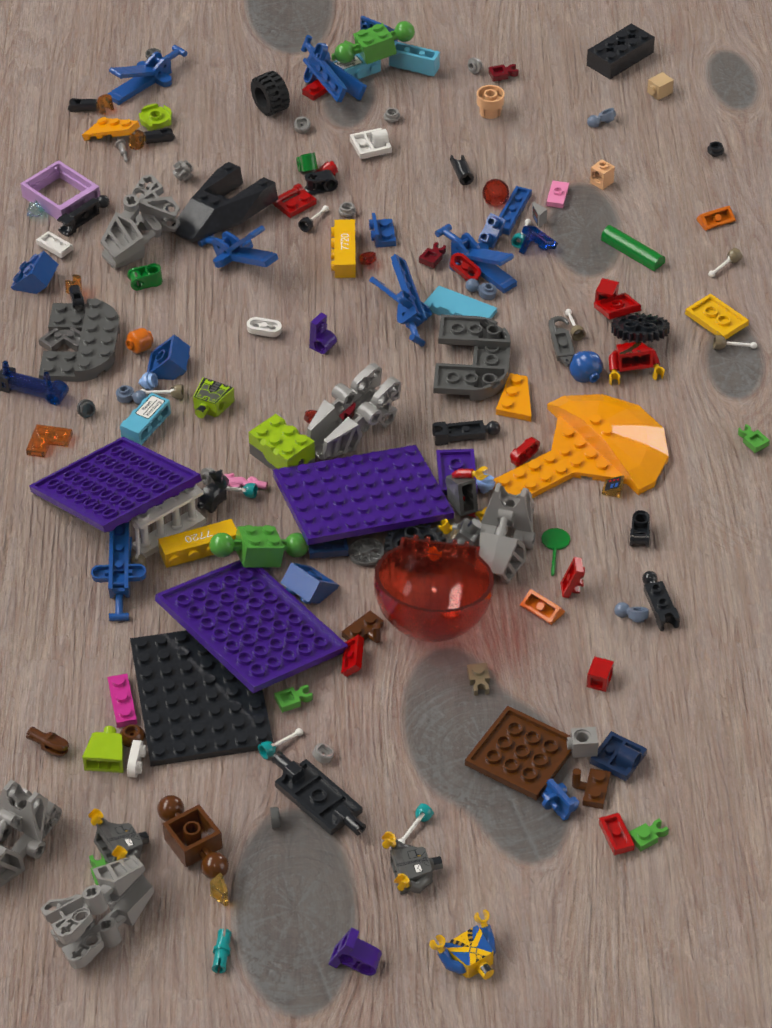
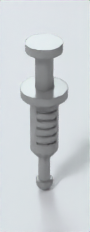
[114,136,128,162]

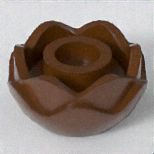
[120,724,145,748]

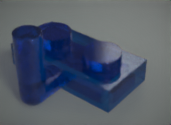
[519,226,558,254]

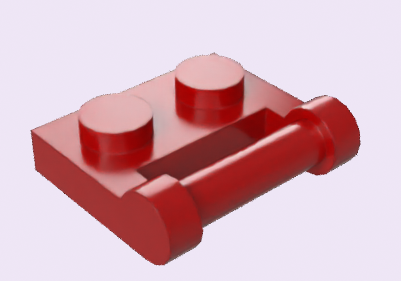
[272,183,317,218]

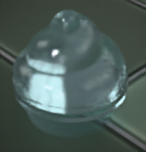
[27,200,45,217]

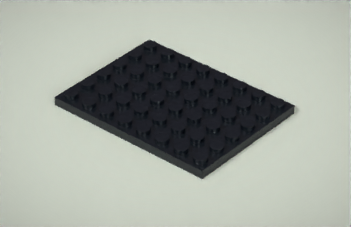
[130,630,274,767]

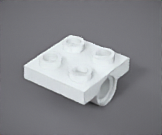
[350,128,392,159]

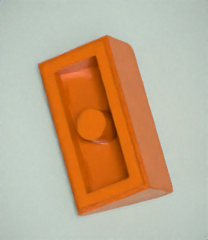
[696,205,736,231]
[520,589,565,625]

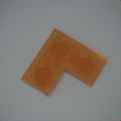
[26,424,73,458]

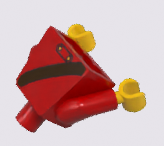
[609,341,665,385]

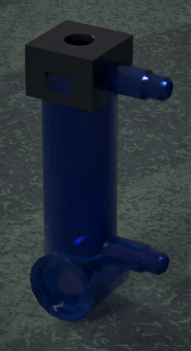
[0,361,69,406]

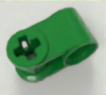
[296,152,318,172]
[127,263,163,291]

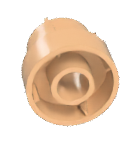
[476,85,505,119]

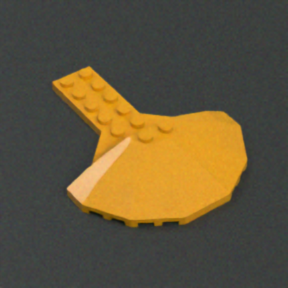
[493,394,669,498]

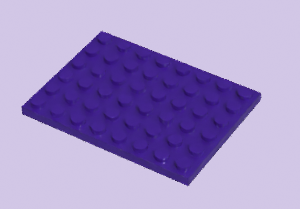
[29,437,202,533]
[273,445,454,545]
[155,560,348,693]

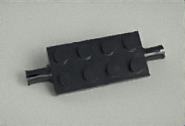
[272,751,366,836]

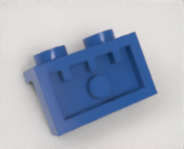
[369,213,396,248]

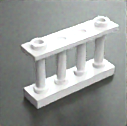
[131,485,206,558]

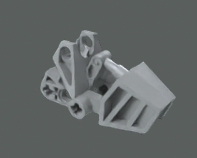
[101,174,180,270]
[307,363,402,460]
[475,483,536,584]
[0,780,62,887]
[40,855,154,969]

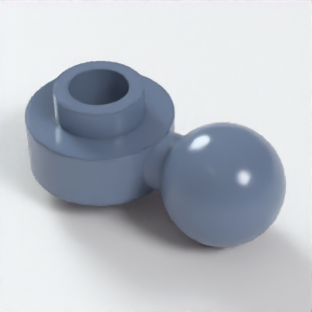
[587,108,617,128]
[465,278,497,300]
[116,385,147,405]
[614,602,649,623]

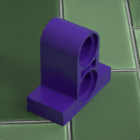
[328,927,382,976]

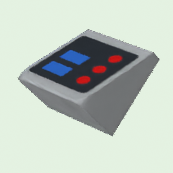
[532,202,547,228]

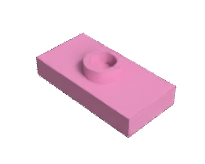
[546,181,569,208]

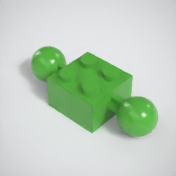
[334,21,415,64]
[209,525,309,567]

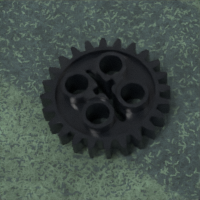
[611,313,670,343]
[384,523,446,572]

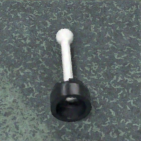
[298,205,329,232]

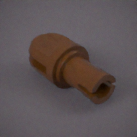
[26,726,69,757]

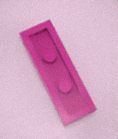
[107,674,137,728]

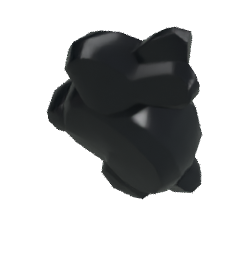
[197,470,229,513]

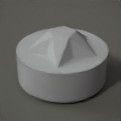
[294,116,311,134]
[312,743,334,763]

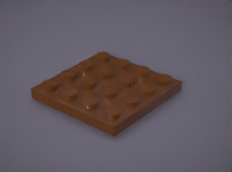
[465,706,572,801]

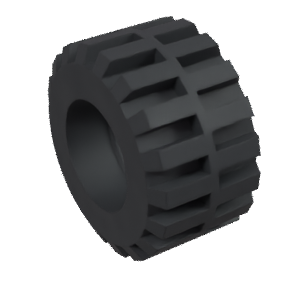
[251,71,290,116]

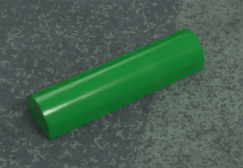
[601,225,665,271]

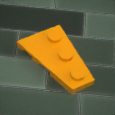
[82,117,140,140]
[496,373,531,422]

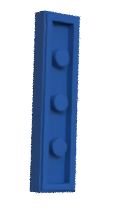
[499,186,532,235]

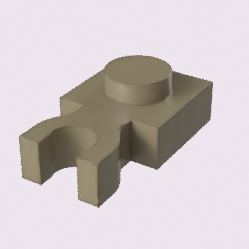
[467,663,490,696]

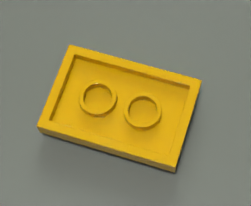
[685,293,749,339]

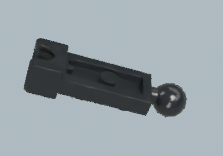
[57,195,110,237]
[432,420,501,446]
[642,571,680,631]

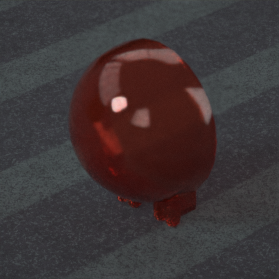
[374,535,494,642]

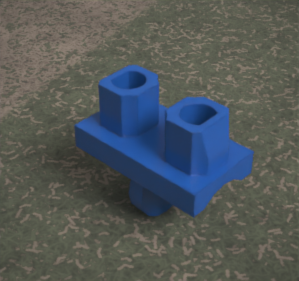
[478,213,507,249]
[541,779,579,821]

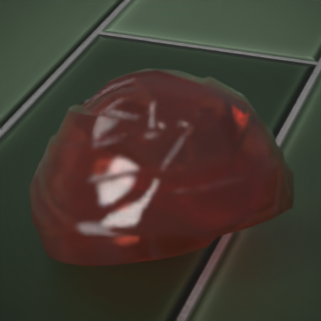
[482,179,509,207]

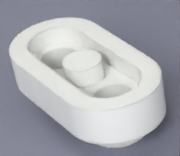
[247,317,282,338]
[127,740,146,778]

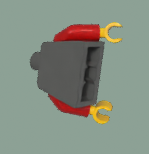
[445,466,489,520]

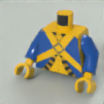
[429,909,496,980]

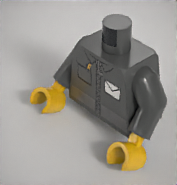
[427,518,482,565]
[88,808,149,863]
[381,831,443,895]

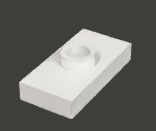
[36,231,74,258]

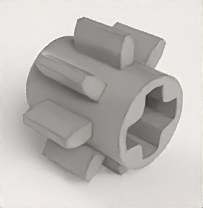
[173,160,193,181]

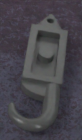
[548,316,575,367]

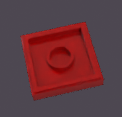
[594,293,642,320]

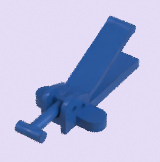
[301,35,367,102]
[107,45,187,105]
[435,224,517,293]
[198,225,279,268]
[369,254,432,347]
[91,521,147,621]

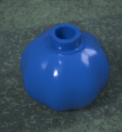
[569,351,603,383]

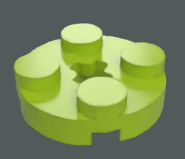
[139,104,172,131]

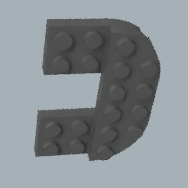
[39,298,120,382]
[433,314,511,401]

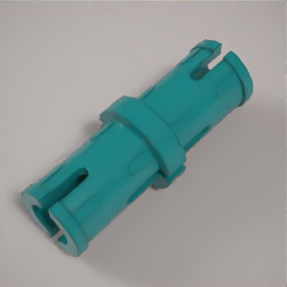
[212,929,232,973]

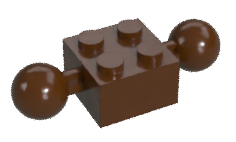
[157,795,229,880]

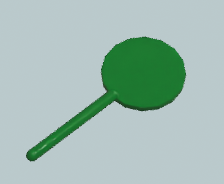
[541,528,570,576]

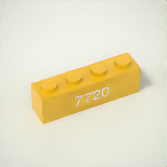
[331,219,356,278]
[158,519,237,568]

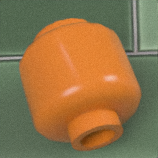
[126,328,154,354]

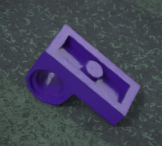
[309,312,337,354]

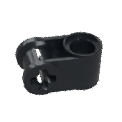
[305,170,338,195]
[629,510,650,547]

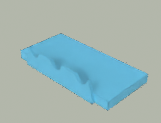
[424,286,497,319]

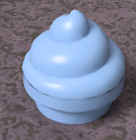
[138,372,158,390]
[476,474,495,494]

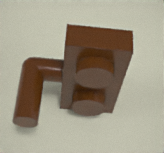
[342,611,384,643]
[572,768,611,809]

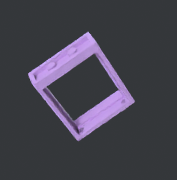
[20,160,100,219]

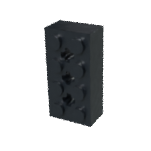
[587,23,655,79]

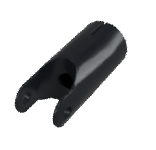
[450,155,474,185]

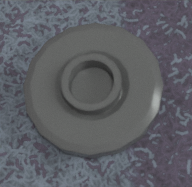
[348,537,384,566]

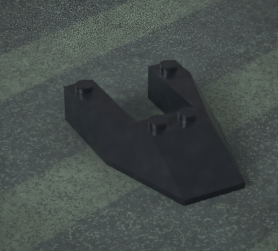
[172,162,278,242]

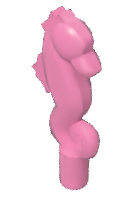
[224,473,268,490]

